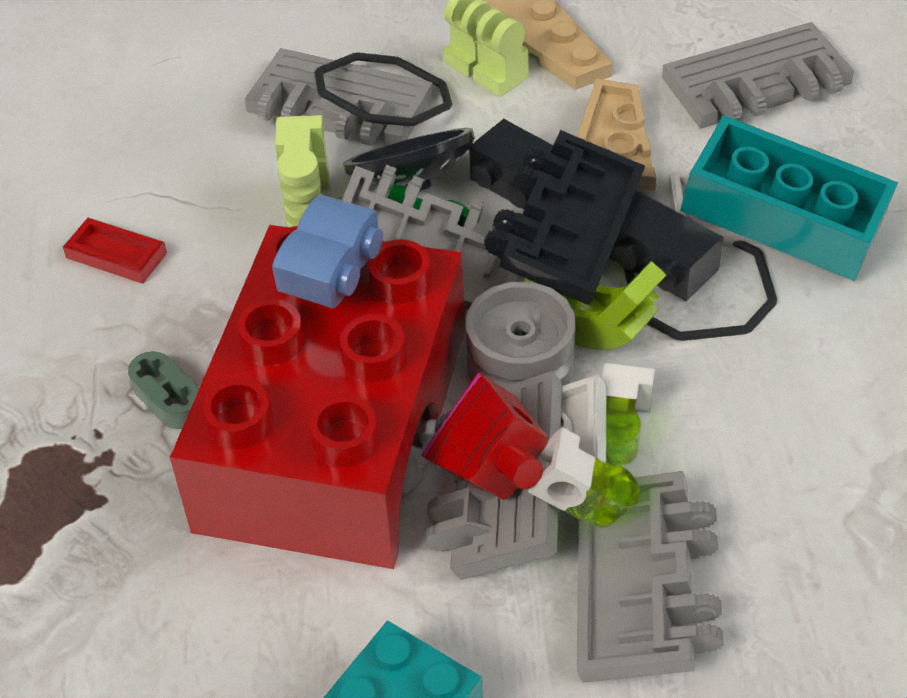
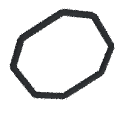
[314,52,452,126]
[624,241,777,341]

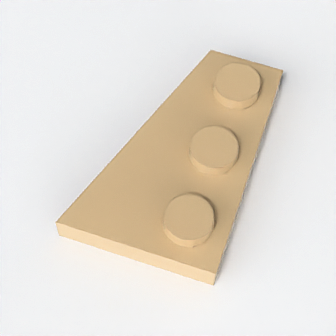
[577,78,656,191]

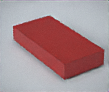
[63,217,167,284]

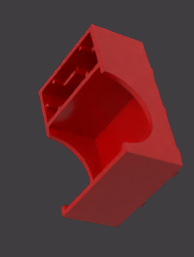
[170,225,466,569]

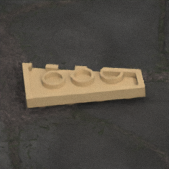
[483,0,613,90]

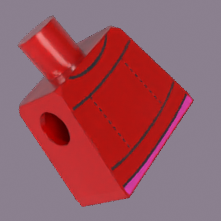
[421,372,548,500]

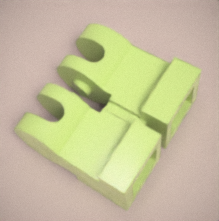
[443,0,529,97]
[275,115,330,227]

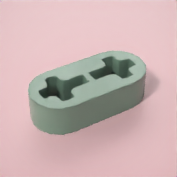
[128,351,199,429]

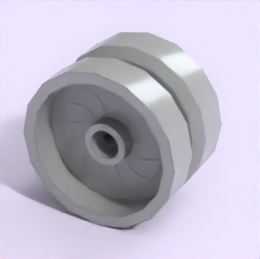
[466,282,575,387]

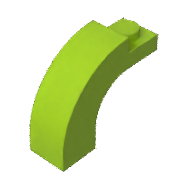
[523,261,666,350]

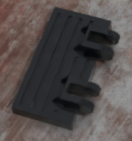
[483,130,645,305]

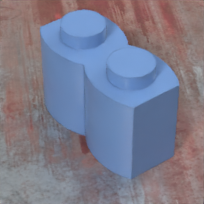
[272,194,383,308]

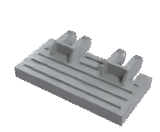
[662,22,854,129]
[244,48,433,146]
[342,165,518,310]
[424,371,562,580]
[577,471,723,682]

